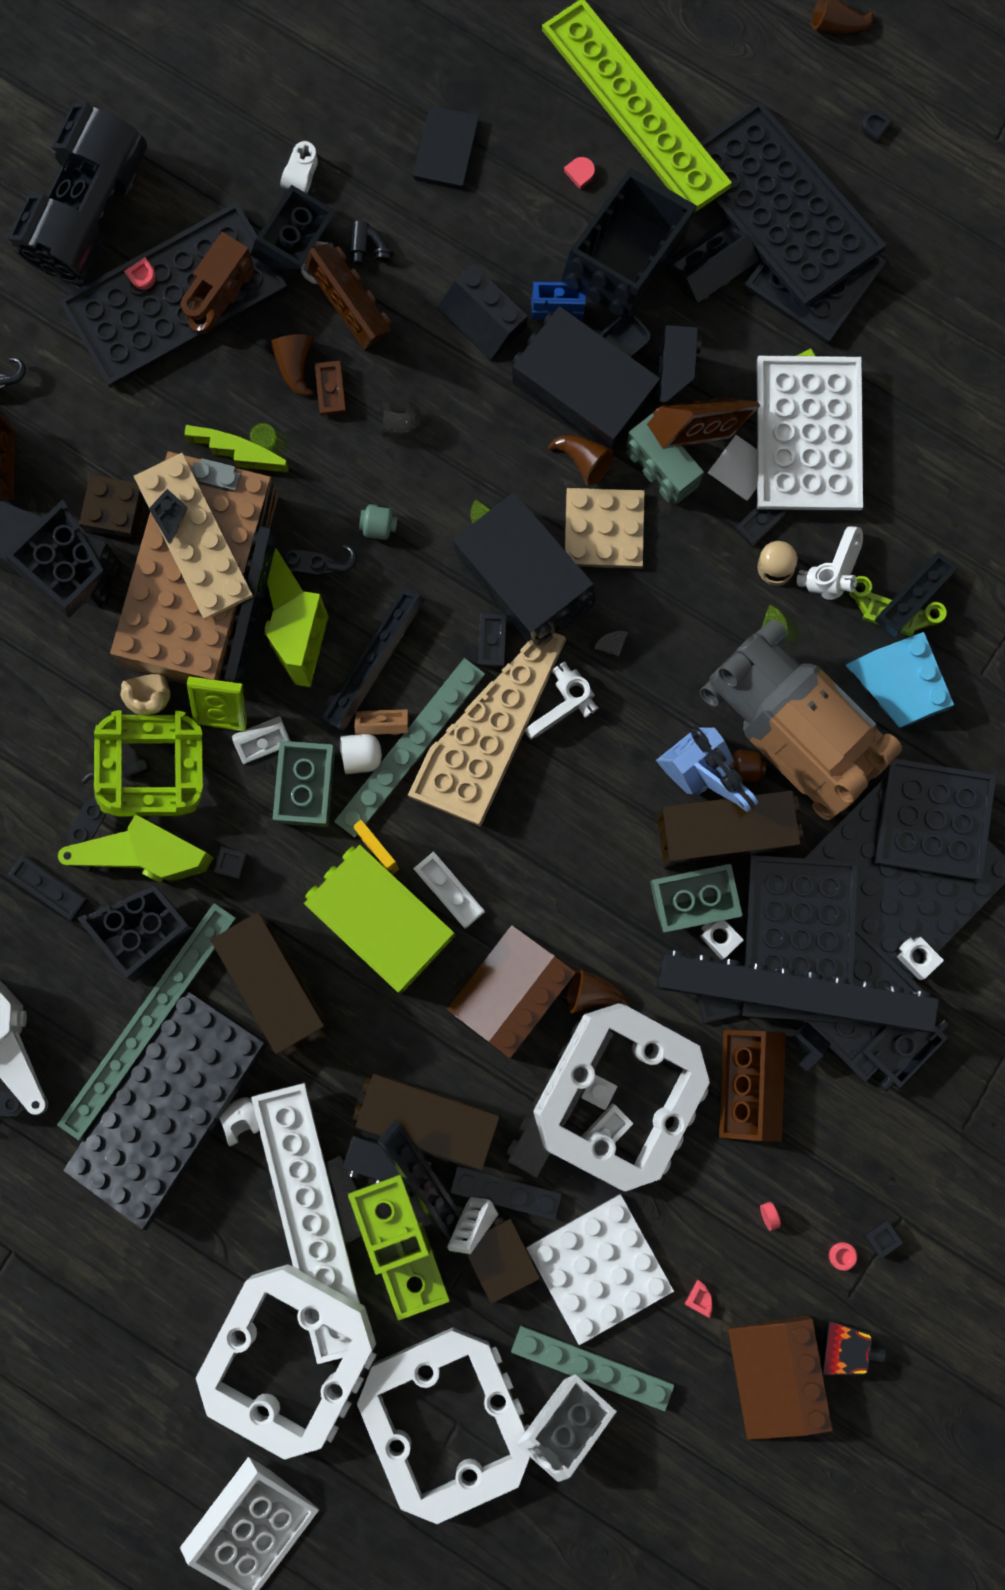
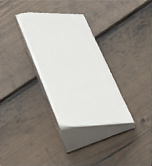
[232,716,291,764]

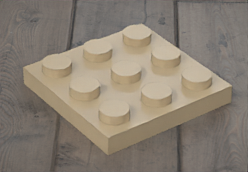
[565,488,644,569]

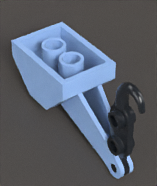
[656,727,758,812]

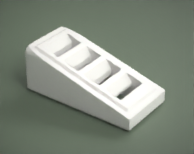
[447,1197,498,1254]

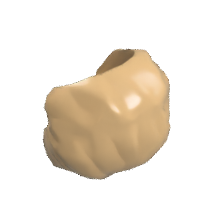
[120,674,170,715]

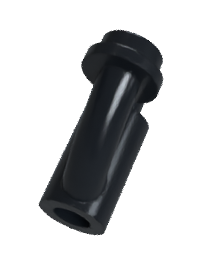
[350,221,394,265]

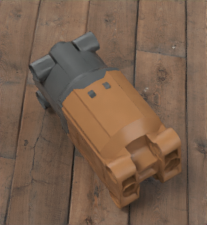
[700,619,902,820]

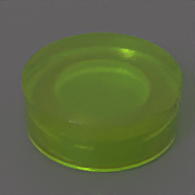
[250,423,277,450]

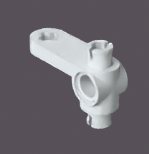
[797,526,863,600]
[525,662,598,740]

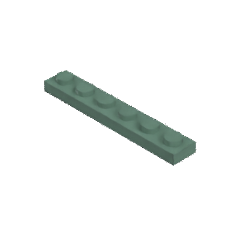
[511,1325,674,1411]

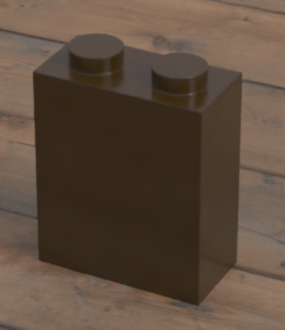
[464,1216,540,1304]

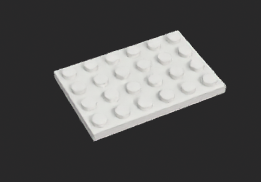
[757,356,863,510]

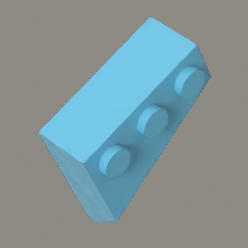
[845,632,954,728]

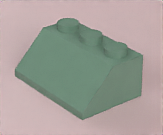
[650,864,742,933]

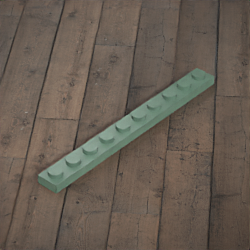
[57,903,237,1140]

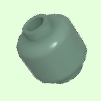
[359,504,397,540]

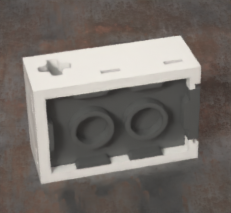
[517,1374,616,1482]

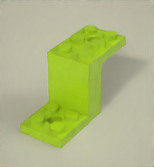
[348,1175,450,1321]

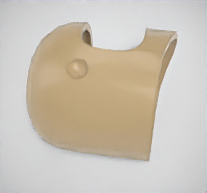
[757,541,797,586]

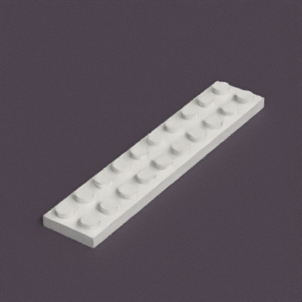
[251,1083,360,1364]

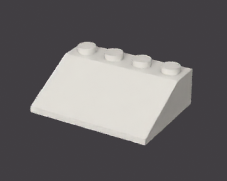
[180,1457,319,1590]

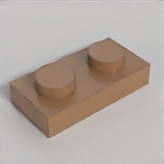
[355,709,408,735]

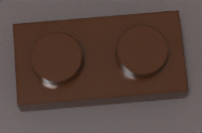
[315,361,346,416]

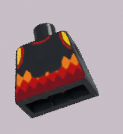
[820,1318,886,1375]

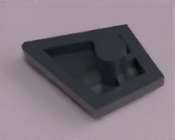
[149,489,188,544]

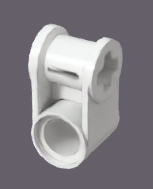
[280,141,318,193]

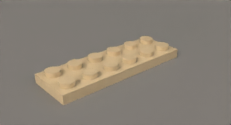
[134,453,253,620]

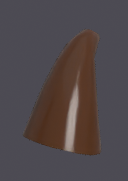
[811,0,874,33]
[271,334,314,397]
[548,435,614,486]
[567,969,631,1013]

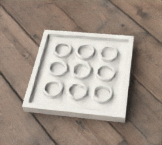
[526,1194,674,1345]

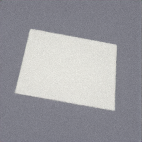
[708,435,757,501]

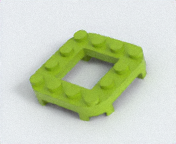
[94,710,203,816]

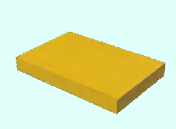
[353,820,399,875]

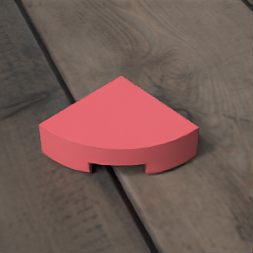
[685,1279,712,1318]

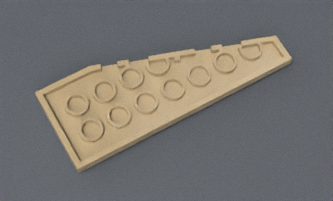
[408,633,566,827]

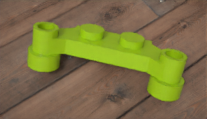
[849,576,947,636]

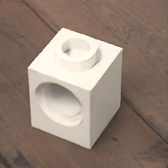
[700,920,743,960]
[897,937,944,980]

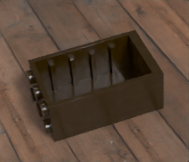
[657,791,803,868]
[210,912,330,1057]
[353,1073,500,1170]

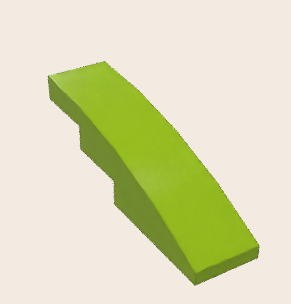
[185,425,288,473]

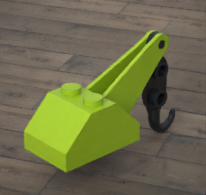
[265,545,357,687]
[58,772,214,883]

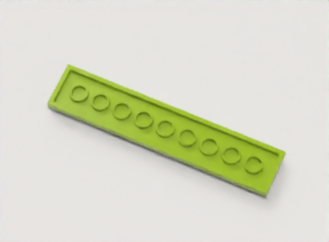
[542,0,732,212]

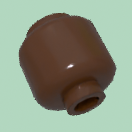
[729,750,766,785]

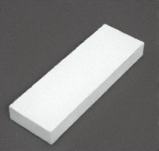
[414,851,485,929]

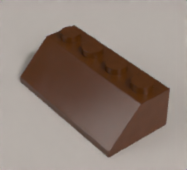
[647,398,760,449]
[719,1030,786,1141]

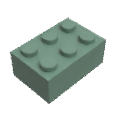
[626,413,704,505]
[273,741,335,827]

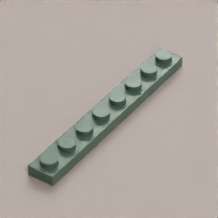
[334,658,485,839]

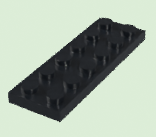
[221,526,280,684]

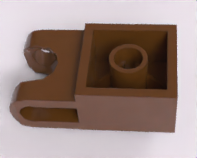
[181,232,254,334]

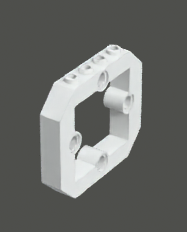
[533,1003,710,1192]
[196,1264,377,1459]
[357,1328,530,1524]

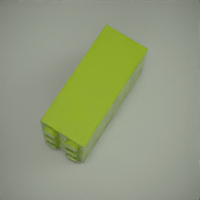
[304,845,455,994]

